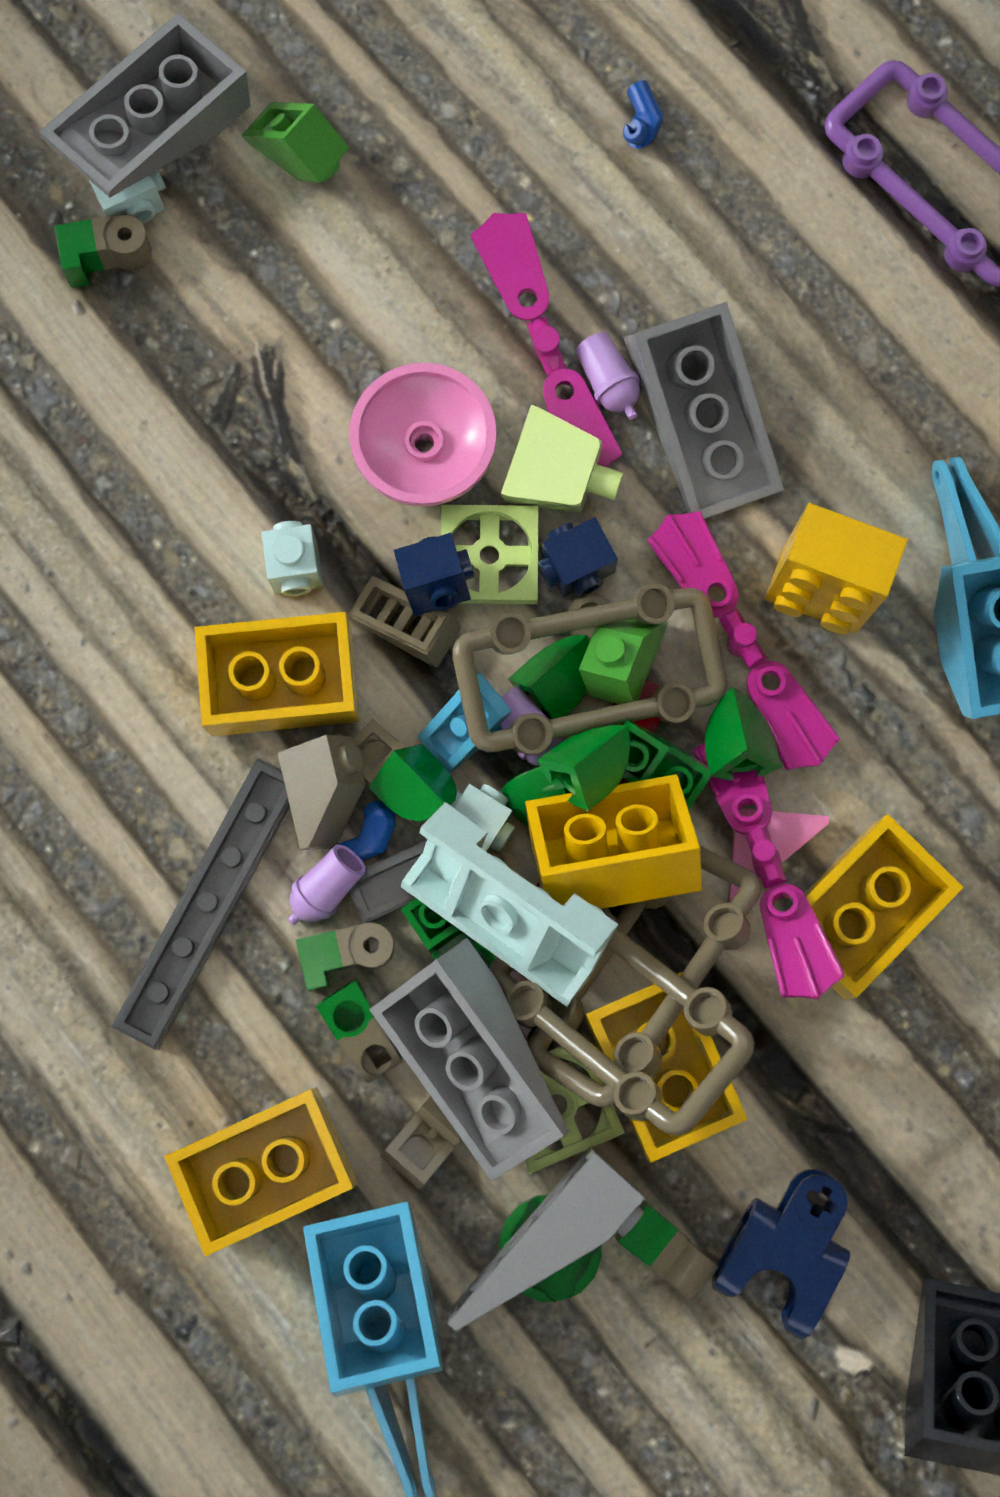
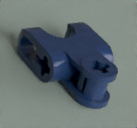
[712,1169,850,1339]

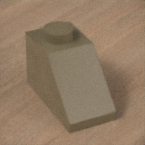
[278,735,366,850]

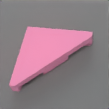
[728,808,829,902]

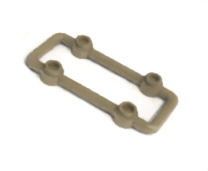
[452,583,727,755]
[527,845,761,1108]
[490,908,754,1135]

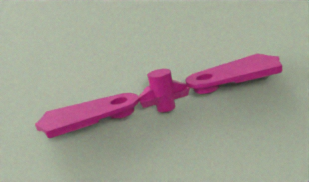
[471,213,622,467]
[647,511,840,770]
[693,742,845,999]

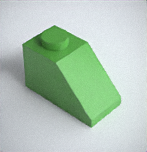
[241,102,349,183]
[579,619,668,704]

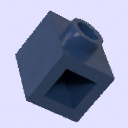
[538,517,618,598]
[394,533,475,616]

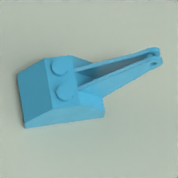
[932,457,1000,719]
[303,1201,443,1497]

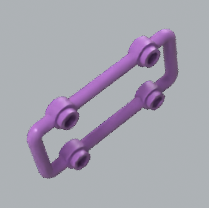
[825,60,1000,287]

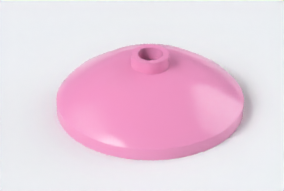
[349,363,497,506]

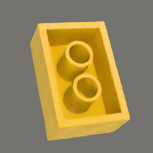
[764,502,908,634]
[194,612,360,737]
[525,774,702,909]
[787,814,964,1000]
[584,972,748,1163]
[164,1087,358,1257]

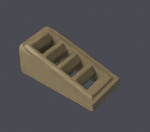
[347,576,460,667]

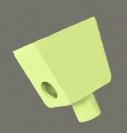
[501,405,624,513]

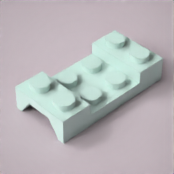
[400,802,618,1007]

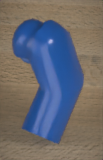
[623,80,664,149]
[334,801,396,861]

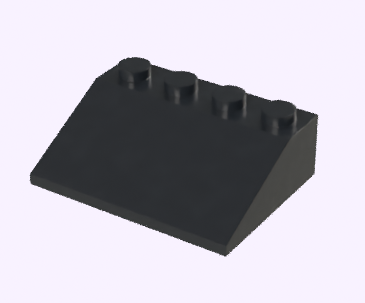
[904,1278,1000,1476]

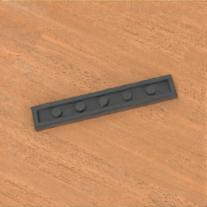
[111,758,290,1050]

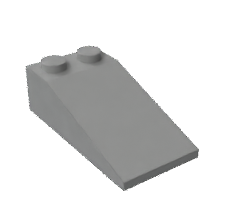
[39,13,251,198]
[624,302,784,519]
[369,938,568,1181]
[447,1147,644,1331]

